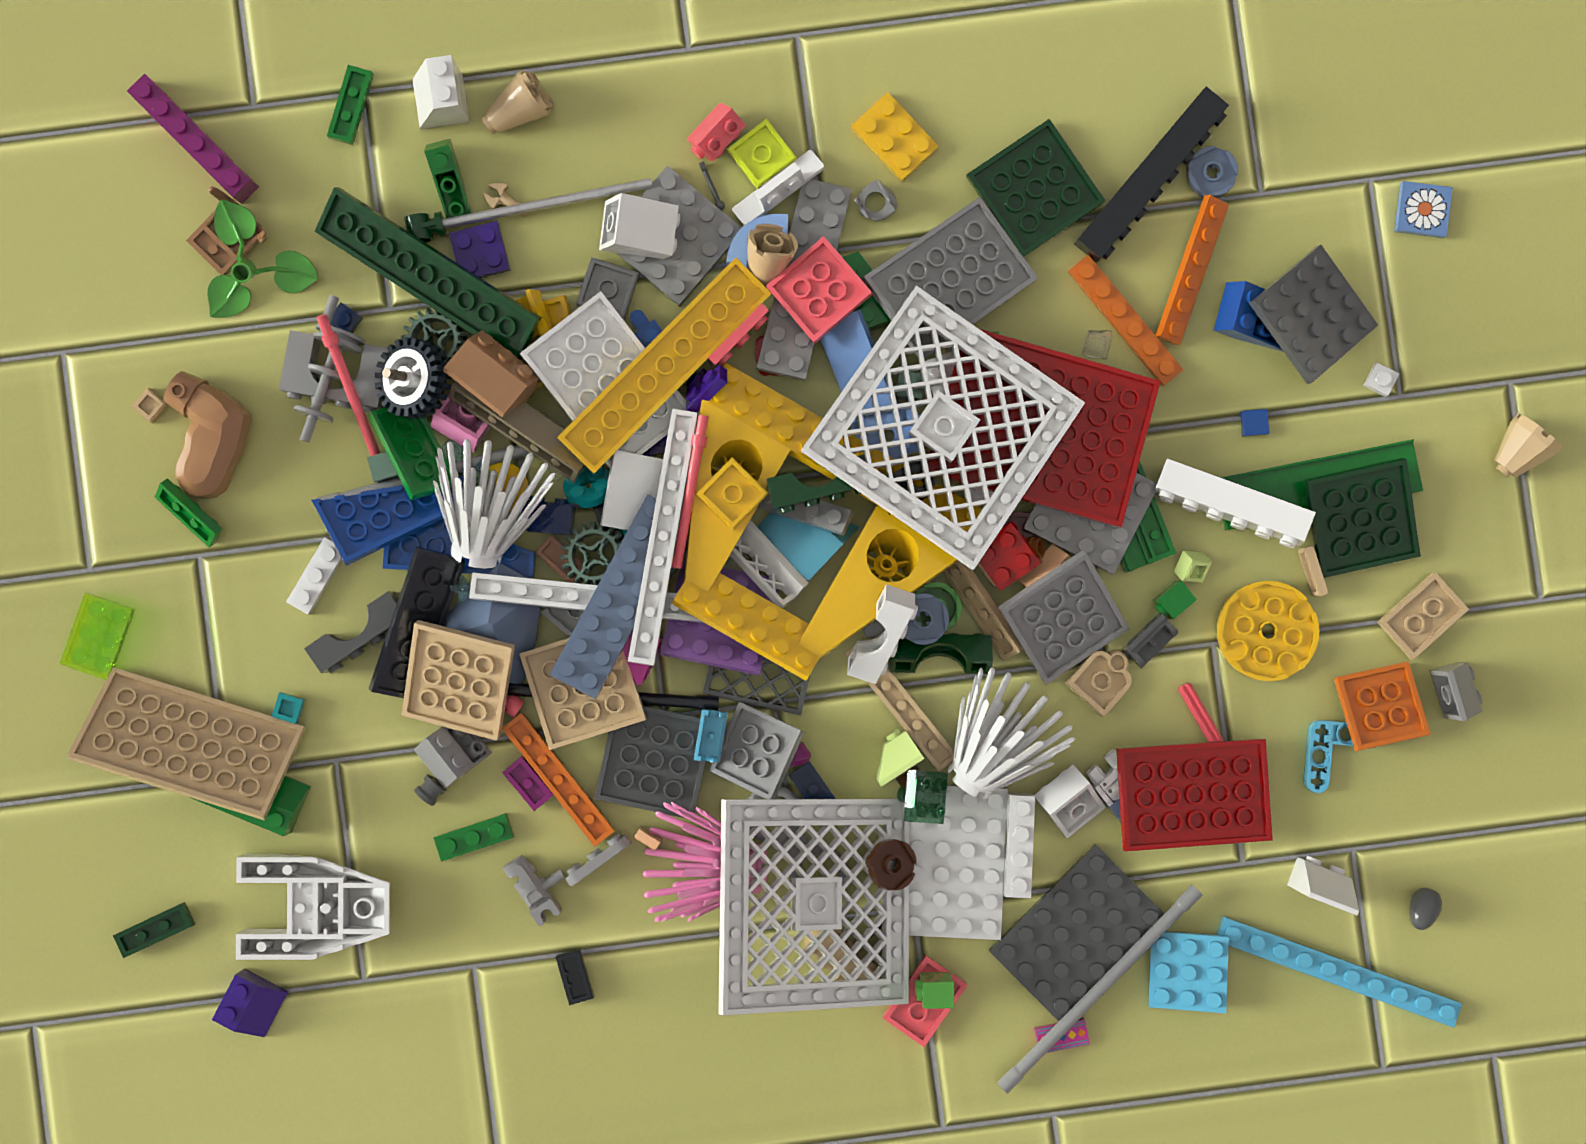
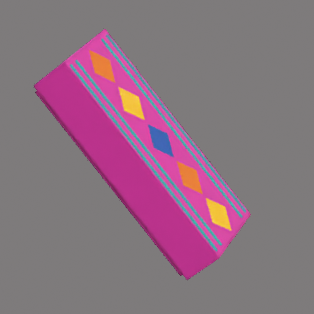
[1034,1018,1090,1053]

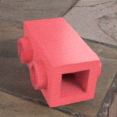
[687,103,746,162]

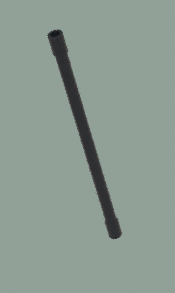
[507,683,719,710]

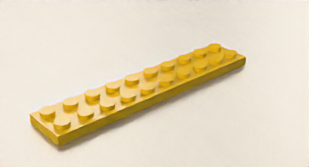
[557,257,772,474]

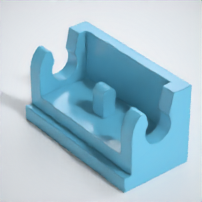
[694,708,728,763]

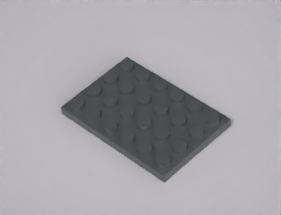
[989,844,1164,1021]

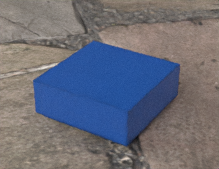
[1240,409,1269,437]

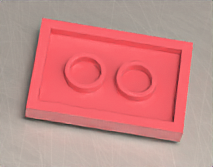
[707,303,769,368]
[882,954,967,1047]

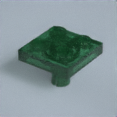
[897,770,948,824]

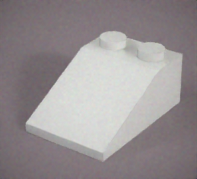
[1287,856,1359,916]

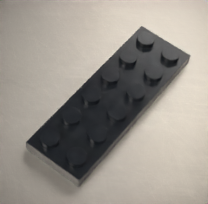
[368,546,466,699]

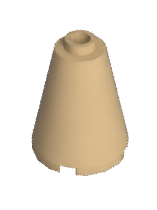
[747,224,798,290]

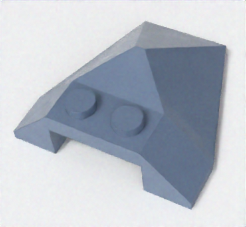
[444,562,541,684]

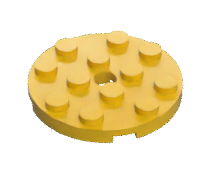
[1217,581,1319,681]

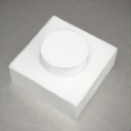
[1363,363,1399,397]

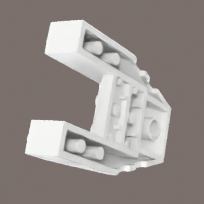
[236,853,390,960]

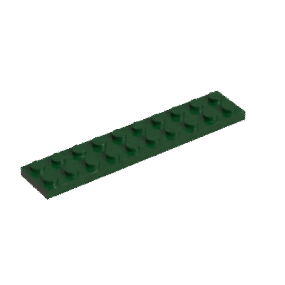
[314,187,542,360]

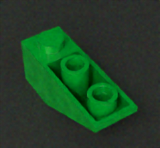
[424,139,471,218]

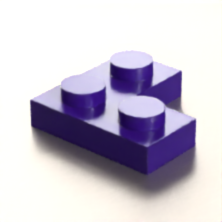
[686,364,727,412]

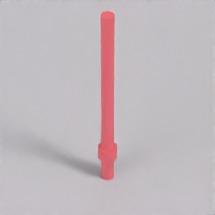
[316,314,380,456]
[672,415,709,569]

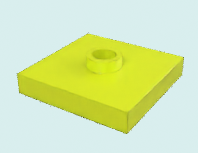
[727,118,797,189]

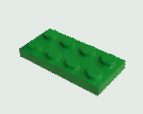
[369,407,452,500]

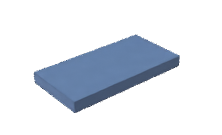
[821,309,898,420]

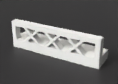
[730,520,809,608]

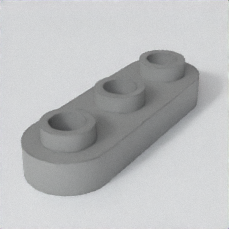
[565,833,632,887]

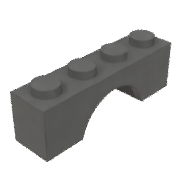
[304,591,398,674]

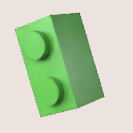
[915,972,954,1009]

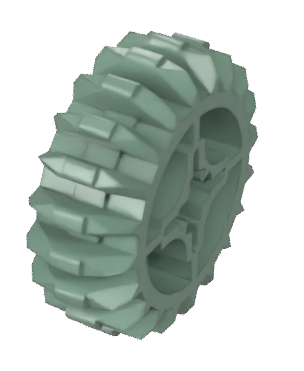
[401,307,469,362]
[560,521,622,585]

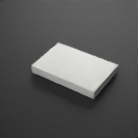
[600,450,663,530]

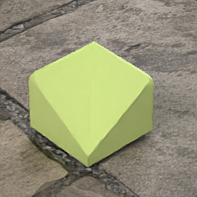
[1174,551,1212,583]

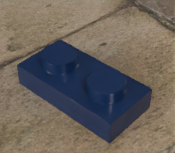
[789,761,836,799]

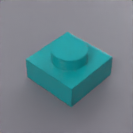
[271,692,306,724]

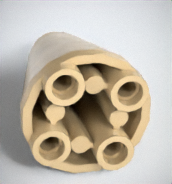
[482,70,554,134]

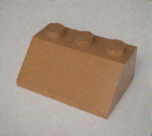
[443,330,540,417]

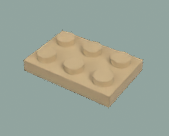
[1377,572,1469,660]

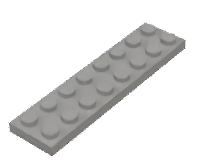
[757,179,852,381]

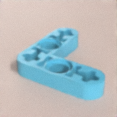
[1303,720,1376,793]

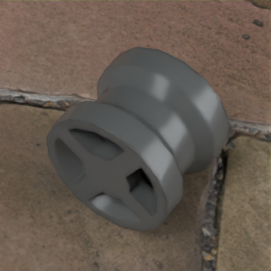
[414,774,447,806]

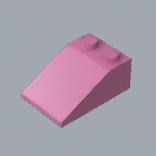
[431,391,491,453]

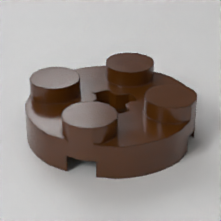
[865,839,917,890]

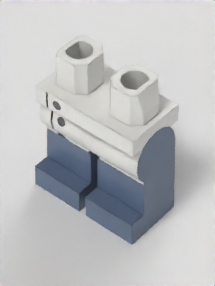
[1085,749,1121,823]

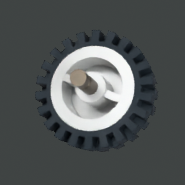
[375,337,452,419]

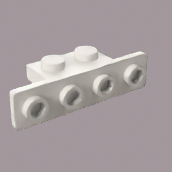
[732,150,825,226]

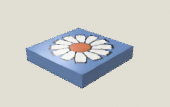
[1394,181,1453,238]

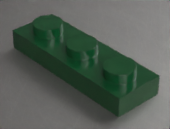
[113,902,195,958]

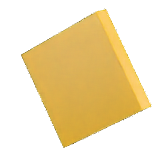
[696,458,769,530]

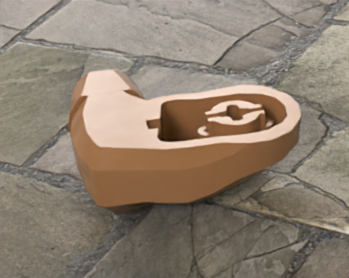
[164,371,251,499]

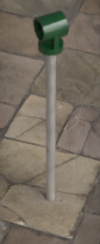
[404,178,653,243]

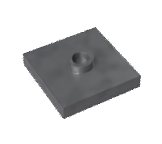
[576,257,640,320]

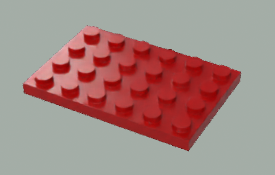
[1116,739,1273,852]

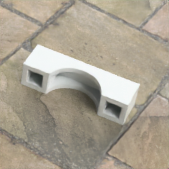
[847,584,918,684]
[1003,792,1035,898]

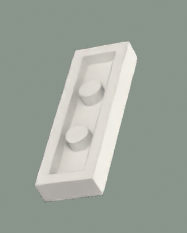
[286,537,342,615]

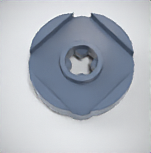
[1186,146,1238,198]
[905,593,949,645]

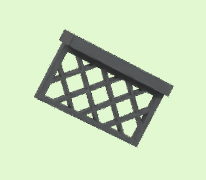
[703,657,810,715]

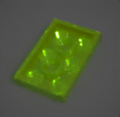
[59,593,135,680]

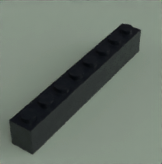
[1074,86,1229,263]

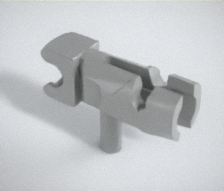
[502,855,566,926]

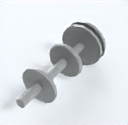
[293,295,365,443]

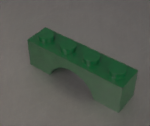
[766,454,866,514]
[890,633,993,674]

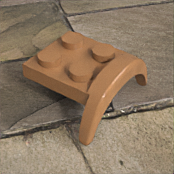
[186,186,268,275]

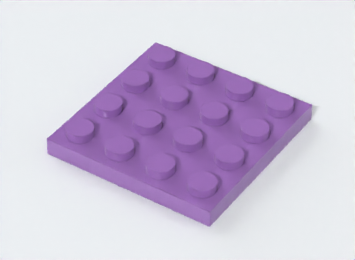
[660,560,779,676]

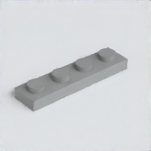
[758,489,854,536]

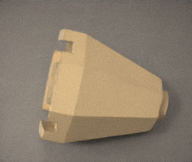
[1494,414,1563,478]

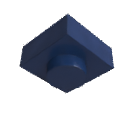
[331,302,363,333]

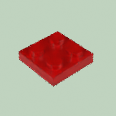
[979,521,1042,591]

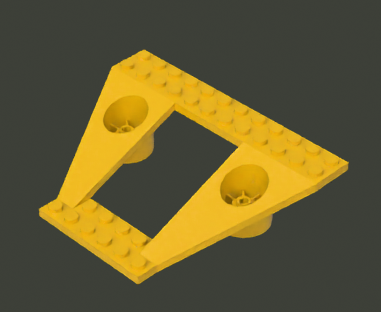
[672,363,982,681]

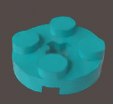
[563,465,610,508]

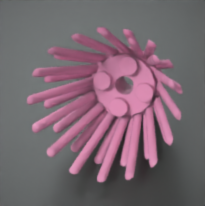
[643,802,767,922]

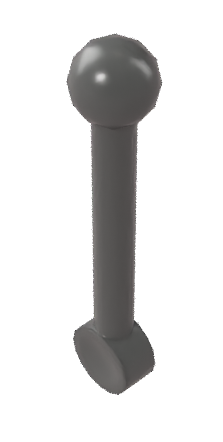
[699,161,725,210]

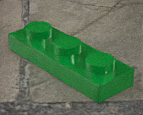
[327,65,374,145]
[154,478,222,547]
[434,813,514,862]

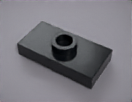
[555,948,595,1006]

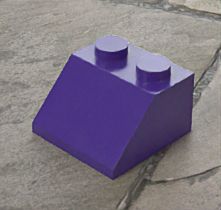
[212,968,289,1037]

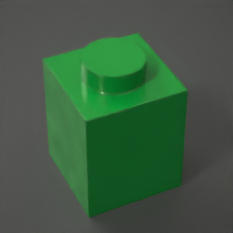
[1153,580,1197,619]

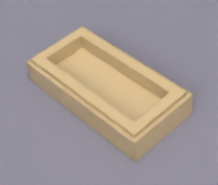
[1297,545,1329,596]

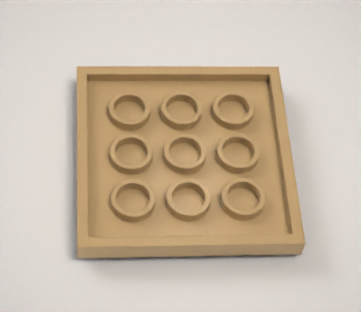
[401,620,515,741]
[519,638,647,750]

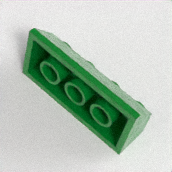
[190,776,311,836]

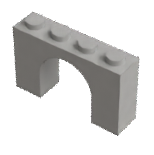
[279,330,390,413]

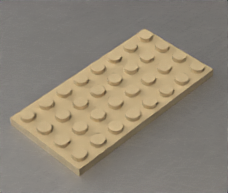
[67,667,305,821]

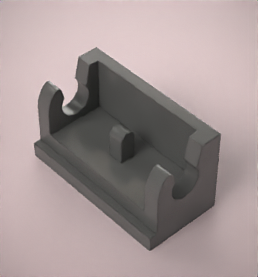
[1121,614,1178,668]

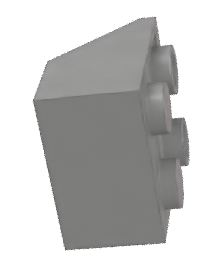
[414,726,492,789]

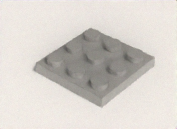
[709,702,805,799]

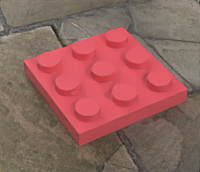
[766,236,873,344]

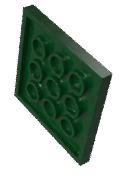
[966,119,1106,257]
[1304,458,1421,578]

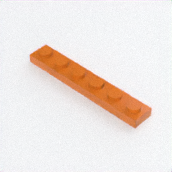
[1155,195,1229,345]
[1068,255,1183,387]
[502,712,615,847]

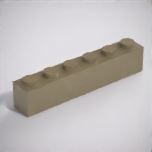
[448,381,586,483]

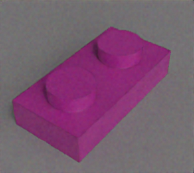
[502,756,553,811]

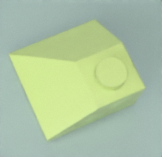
[876,729,924,787]

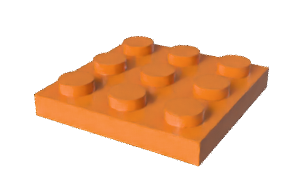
[1334,661,1431,752]

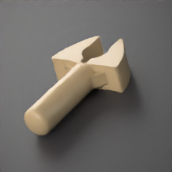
[483,183,528,216]

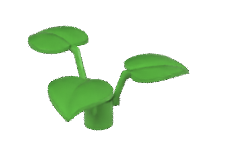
[207,199,318,318]

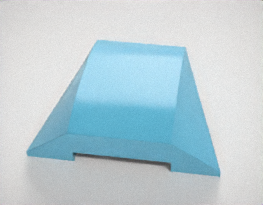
[757,513,859,582]

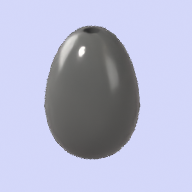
[1409,888,1442,930]

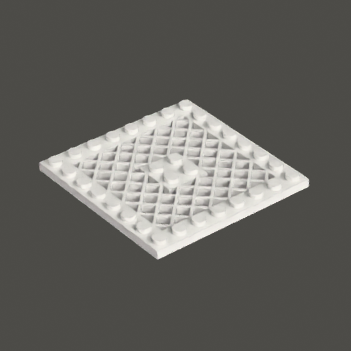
[801,286,1085,570]
[719,799,909,1015]

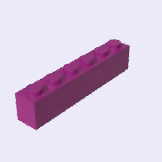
[127,73,259,204]

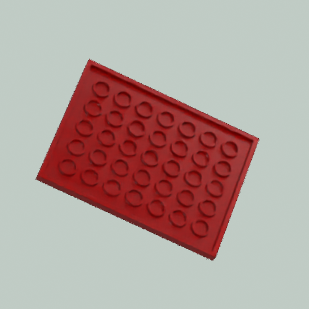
[927,328,1161,528]

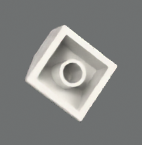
[1034,765,1106,838]

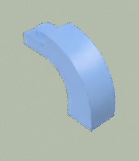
[726,214,788,268]

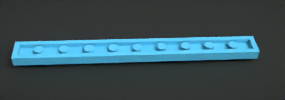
[1216,916,1462,1028]

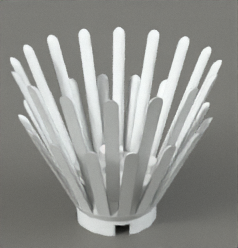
[433,439,555,569]
[948,667,1076,799]

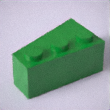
[842,252,891,331]

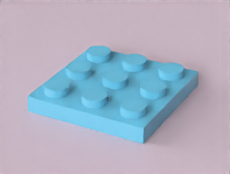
[1149,931,1229,1014]

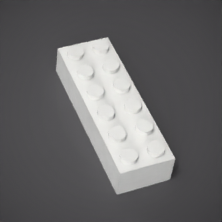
[1155,459,1316,548]

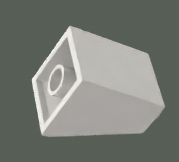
[412,55,470,129]
[599,193,680,259]

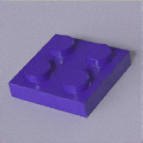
[449,221,511,278]

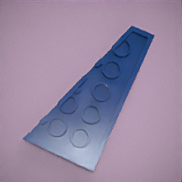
[311,476,478,566]
[382,519,536,578]

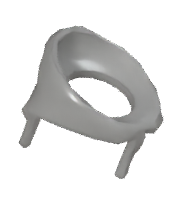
[854,180,897,221]

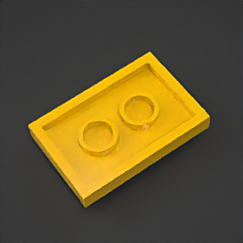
[851,92,939,182]

